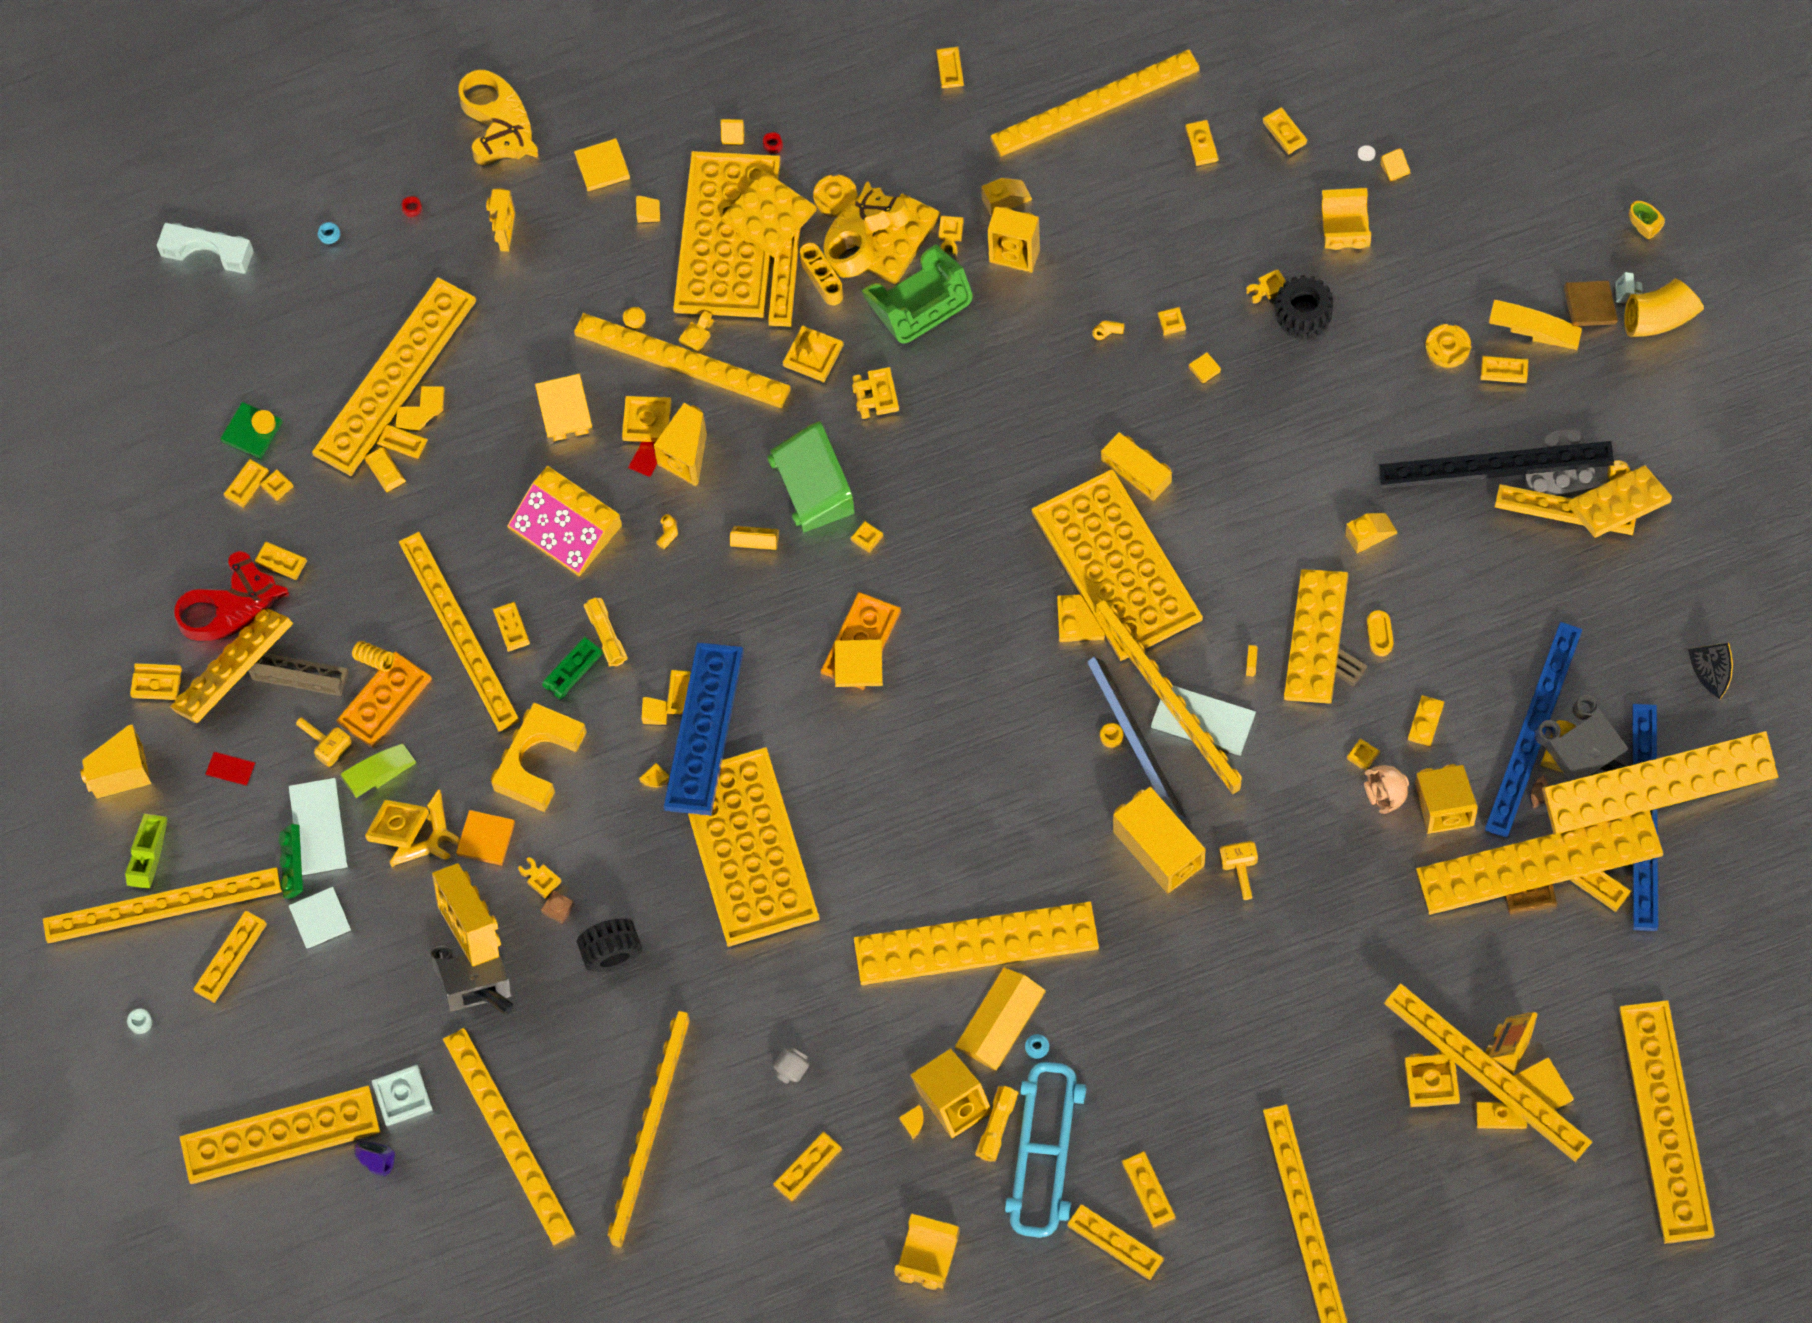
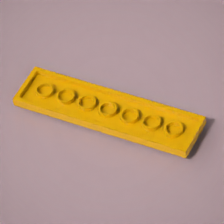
[179,1085,381,1184]

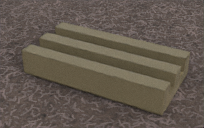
[1336,648,1367,687]

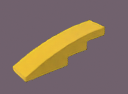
[1489,299,1582,350]

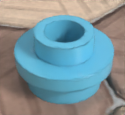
[318,222,340,244]
[1025,1034,1049,1059]

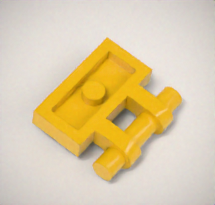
[852,367,899,419]

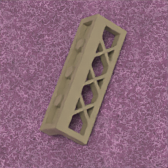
[248,653,349,696]

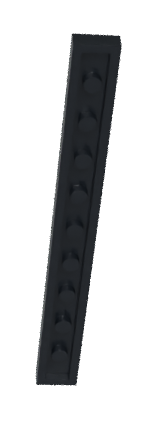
[1379,441,1614,489]

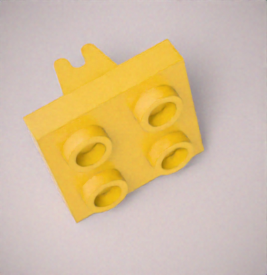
[783,325,844,382]

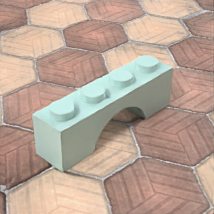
[157,223,253,274]

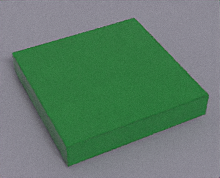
[220,402,283,459]

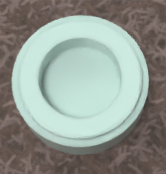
[127,1008,152,1034]

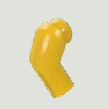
[1092,320,1125,340]
[656,514,678,549]

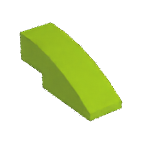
[341,744,416,798]
[125,814,167,889]

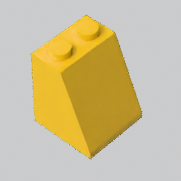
[535,374,592,441]
[654,403,707,486]
[80,724,151,799]
[1415,764,1478,834]
[911,1048,992,1139]

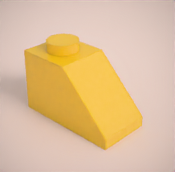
[981,178,1032,217]
[1345,513,1397,554]

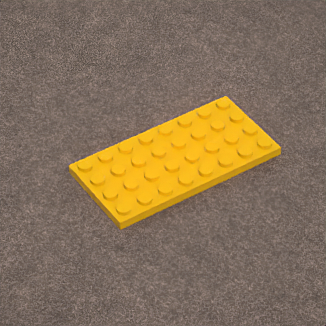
[673,151,781,318]
[1031,469,1203,662]
[687,747,820,947]

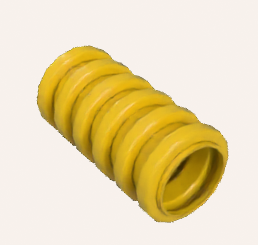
[352,641,395,672]

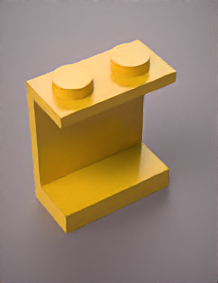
[1321,188,1371,250]
[895,1214,959,1290]

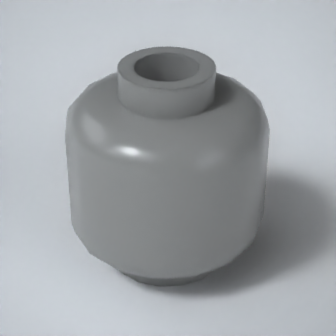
[773,1046,809,1084]

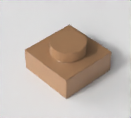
[541,891,575,924]

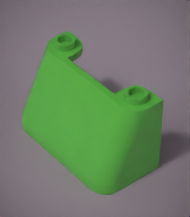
[862,244,973,344]
[767,421,855,533]

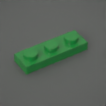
[278,824,303,899]

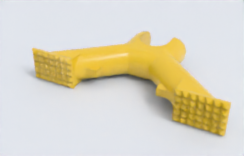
[389,789,460,868]

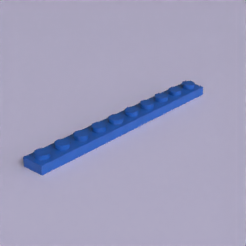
[1485,622,1583,838]
[1632,704,1658,931]

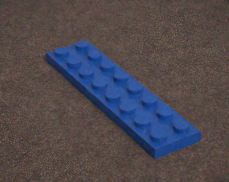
[664,643,744,816]

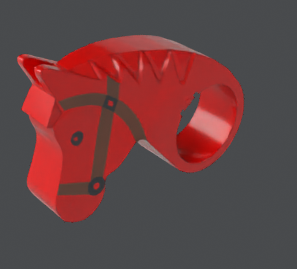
[174,551,289,641]

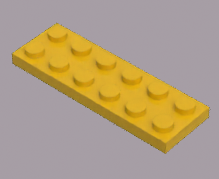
[1284,569,1348,704]
[170,608,293,723]

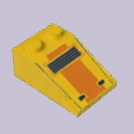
[1485,1012,1538,1076]

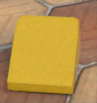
[721,119,745,145]
[1380,148,1410,182]
[636,196,660,223]
[642,697,667,725]

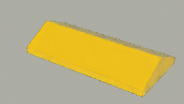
[955,968,1046,1072]

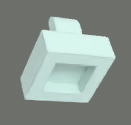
[1615,272,1643,304]

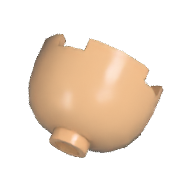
[1364,765,1409,814]

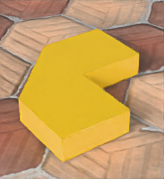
[396,386,445,431]

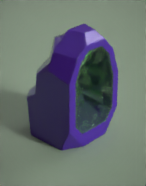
[354,1141,395,1176]

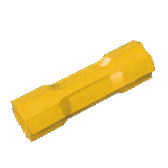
[583,597,628,667]
[976,1086,1019,1162]

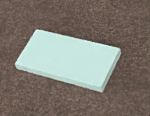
[1151,685,1256,756]
[289,778,348,875]

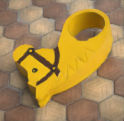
[459,70,538,165]
[824,181,911,278]

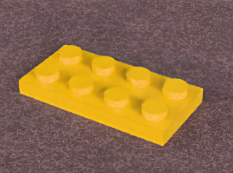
[866,193,941,285]
[1568,465,1672,538]

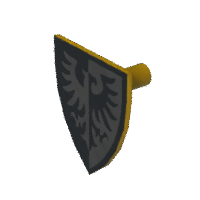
[1688,643,1733,699]

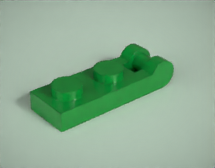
[542,637,603,700]

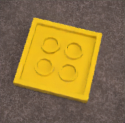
[722,171,817,257]

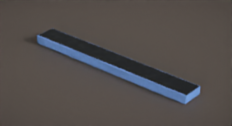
[1088,657,1187,822]

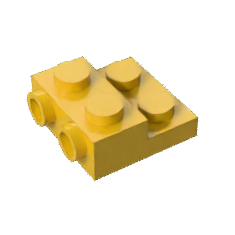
[486,188,515,251]
[1404,1052,1460,1107]

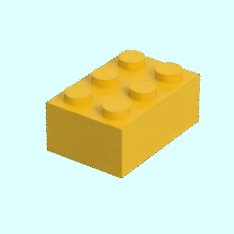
[988,206,1040,272]

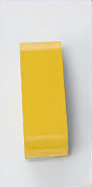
[800,243,843,305]

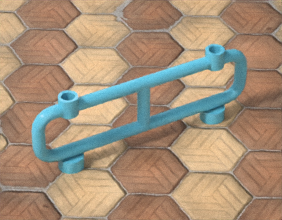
[1005,1062,1086,1237]

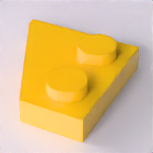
[1057,595,1104,642]

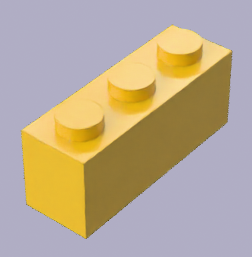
[1101,432,1172,501]

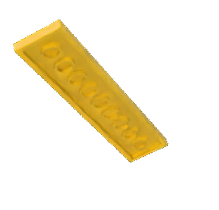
[312,277,476,476]
[1542,731,1778,835]
[1416,810,1663,915]
[854,901,1099,985]
[1619,1000,1715,1244]

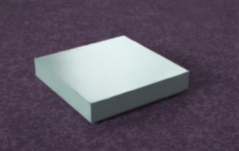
[289,887,351,949]
[371,1064,433,1126]

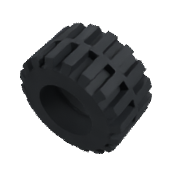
[1275,275,1334,338]
[576,918,643,972]

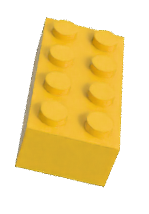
[432,863,501,967]

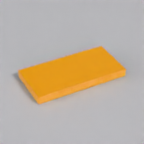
[821,592,901,690]
[336,651,432,749]

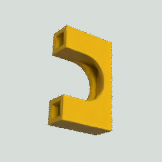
[491,703,587,812]

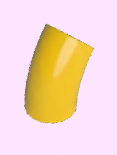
[1624,278,1704,337]

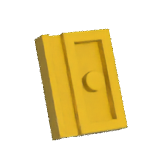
[130,663,182,700]

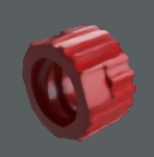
[762,132,783,154]
[402,196,422,217]

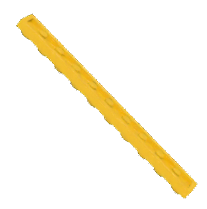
[990,49,1199,157]
[574,313,791,409]
[398,532,520,732]
[1096,600,1242,795]
[43,867,282,943]
[1384,983,1592,1162]
[608,1011,690,1248]
[443,1028,575,1246]
[1263,1104,1347,1323]

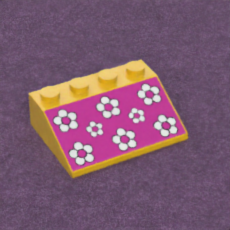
[507,465,622,577]

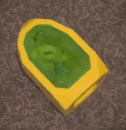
[1629,201,1665,239]

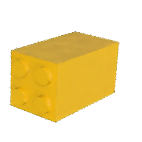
[1113,786,1206,894]

